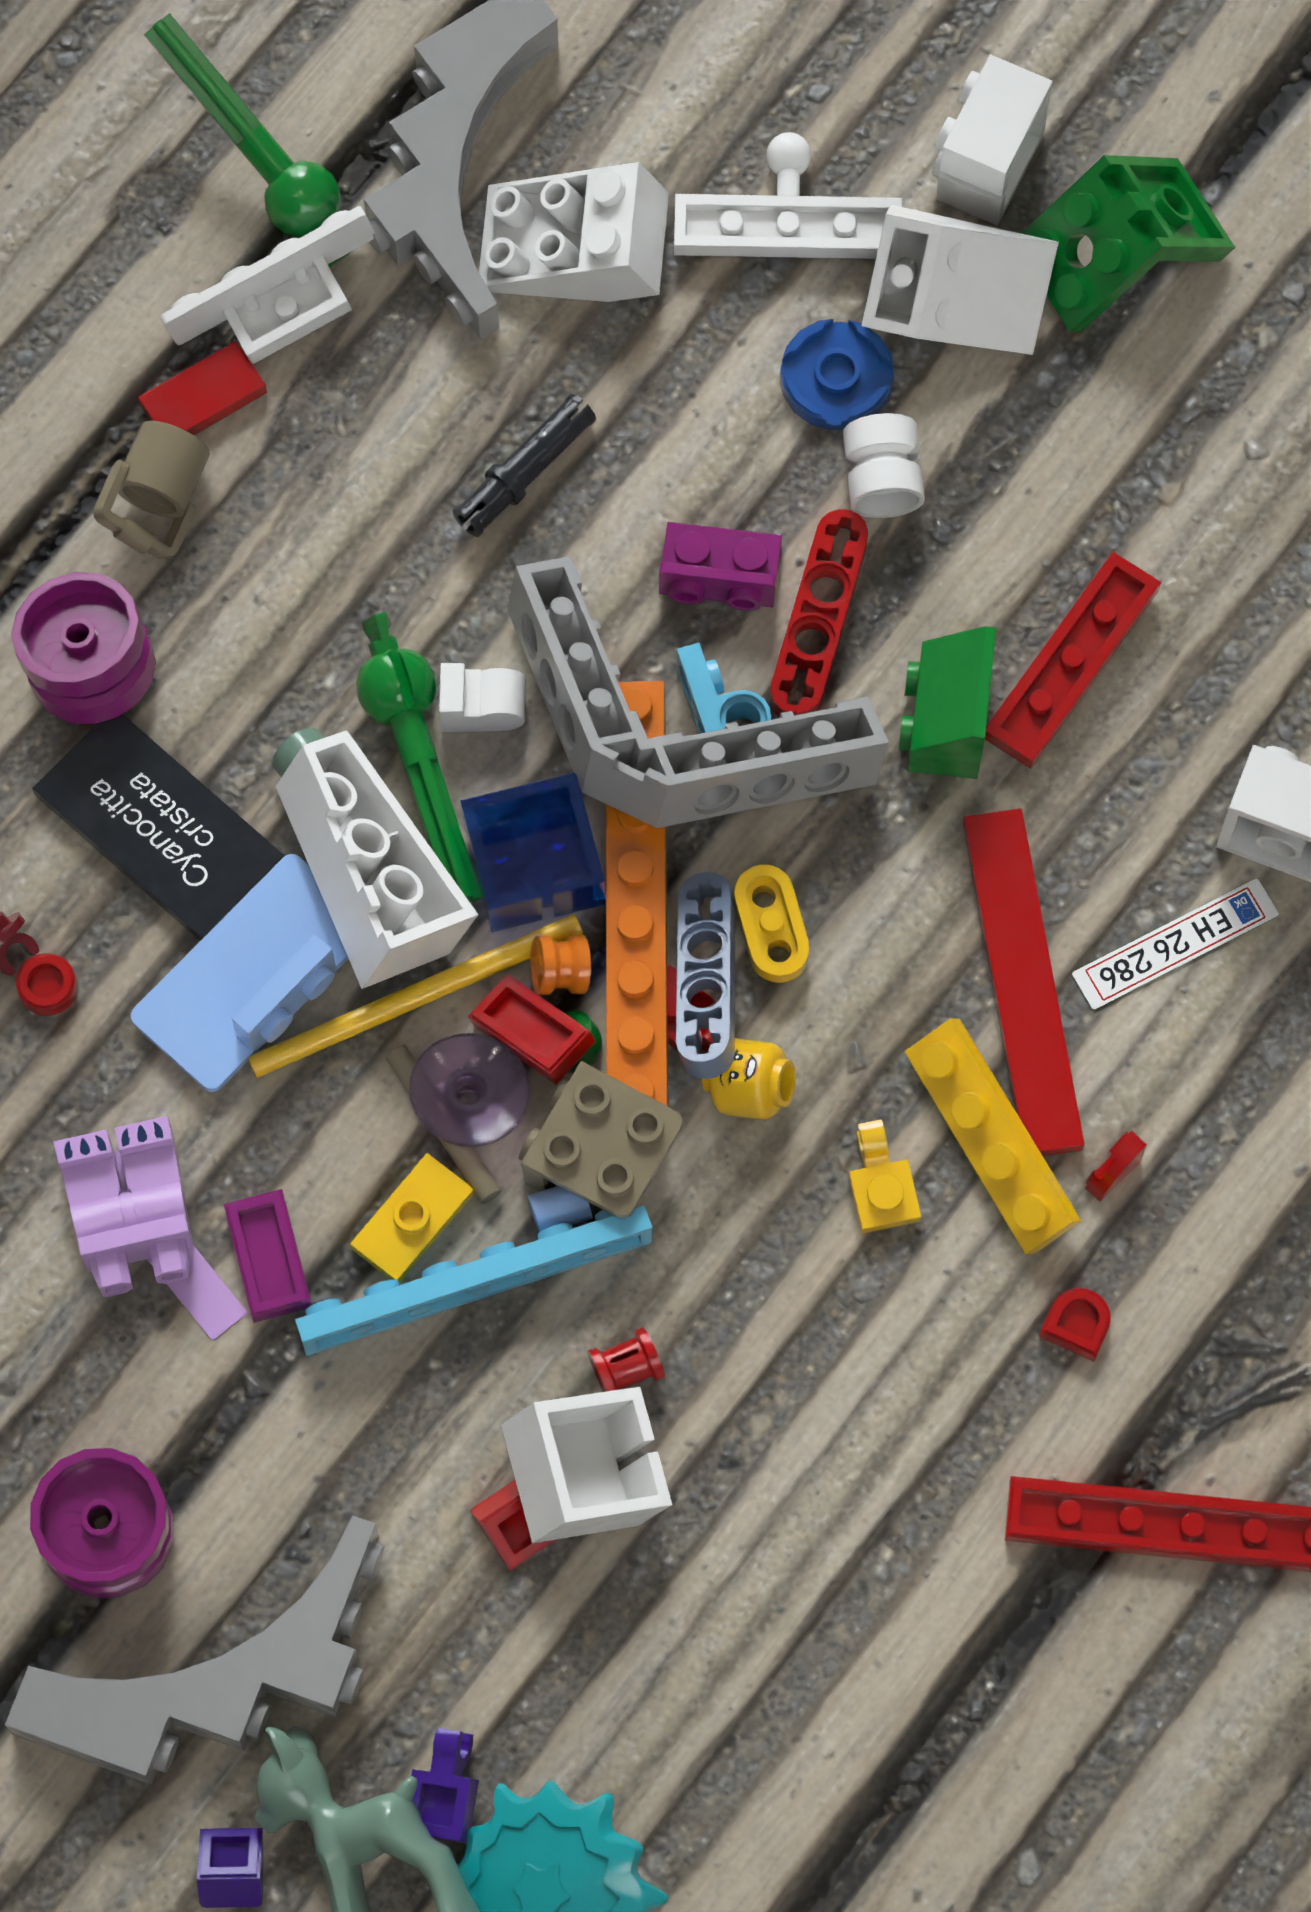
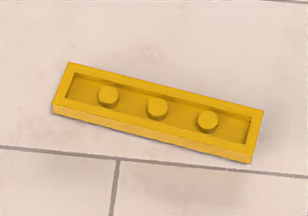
[904,1019,1082,1255]

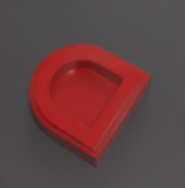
[1039,1288,1111,1362]

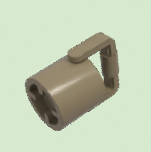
[93,421,210,559]

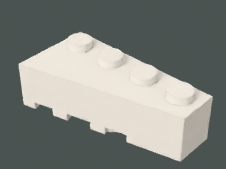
[276,730,478,989]

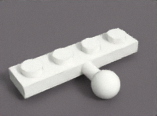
[674,132,902,259]

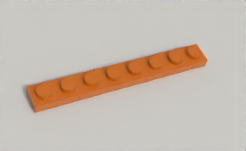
[606,681,668,1106]

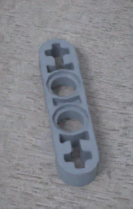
[676,872,736,1079]

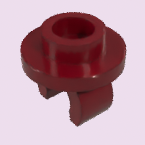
[0,911,40,976]

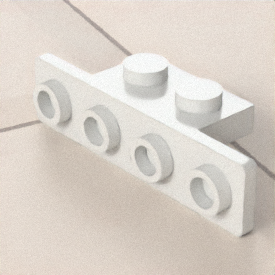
[160,206,375,365]

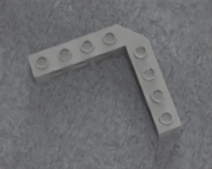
[507,556,889,828]

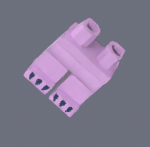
[53,1116,194,1297]

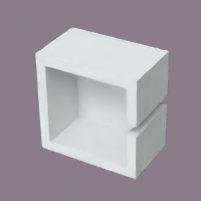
[932,54,1053,226]
[501,1387,672,1543]

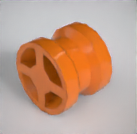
[530,935,591,995]

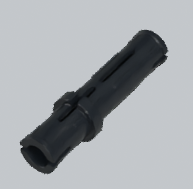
[453,394,596,537]

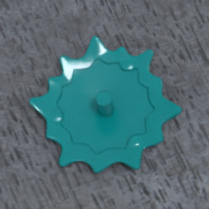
[457,1780,669,1912]

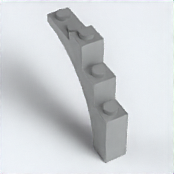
[364,0,558,340]
[5,1515,385,1785]

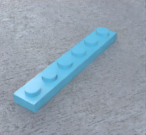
[295,1205,652,1356]

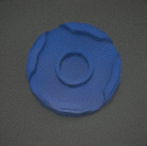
[780,319,894,430]

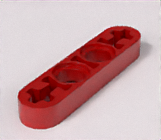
[770,509,868,718]

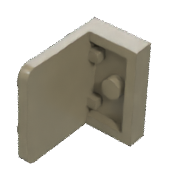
[519,1061,683,1218]

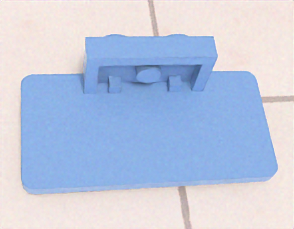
[131,854,349,1092]

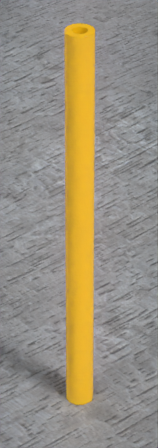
[248,914,583,1079]

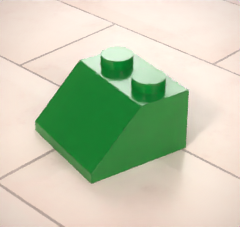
[898,626,997,779]

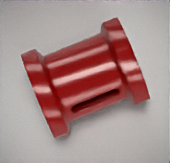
[587,1327,665,1392]

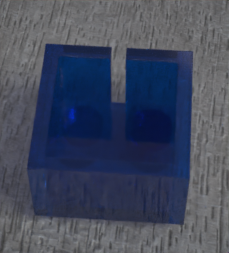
[460,772,606,932]

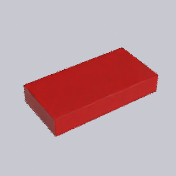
[138,341,267,435]
[468,974,596,1085]

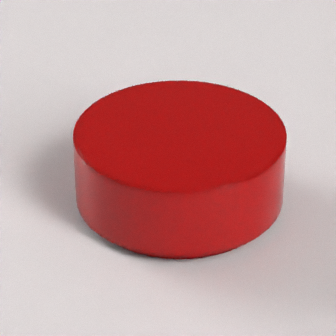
[16,953,78,1016]

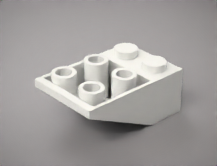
[479,162,669,302]
[861,205,1059,355]

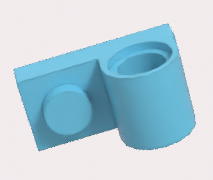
[677,643,771,734]

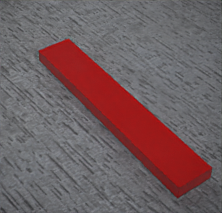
[963,808,1085,1156]
[1004,1476,1311,1572]

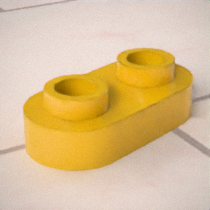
[734,864,809,983]

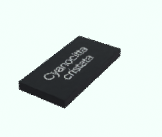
[32,714,285,941]

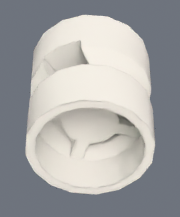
[843,413,925,518]

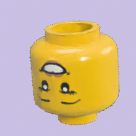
[702,1038,796,1120]

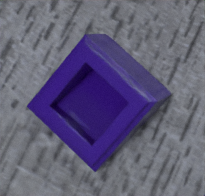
[197,1828,263,1908]

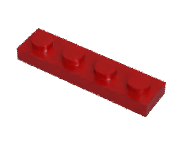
[985,552,1161,769]

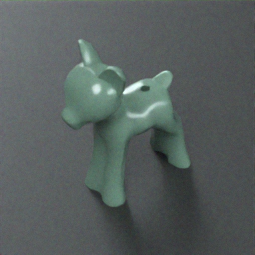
[254,1726,480,1912]

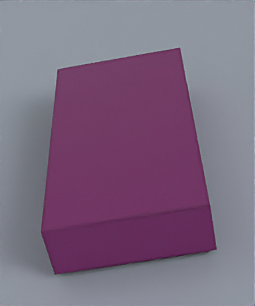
[223,1189,312,1323]

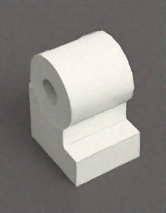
[439,663,526,733]

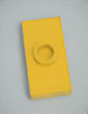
[350,1153,474,1284]

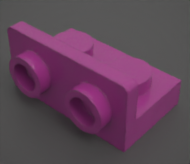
[659,522,782,611]

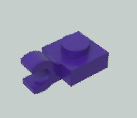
[411,1728,479,1843]

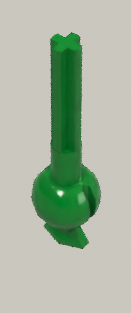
[144,13,352,268]
[356,611,482,902]

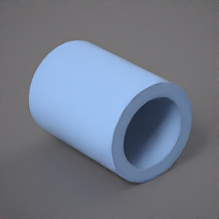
[527,1186,592,1232]

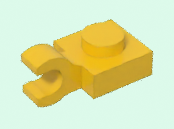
[848,1119,921,1234]

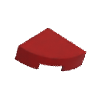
[1085,1130,1147,1202]

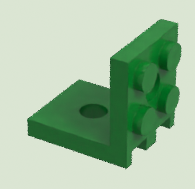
[1021,155,1236,332]

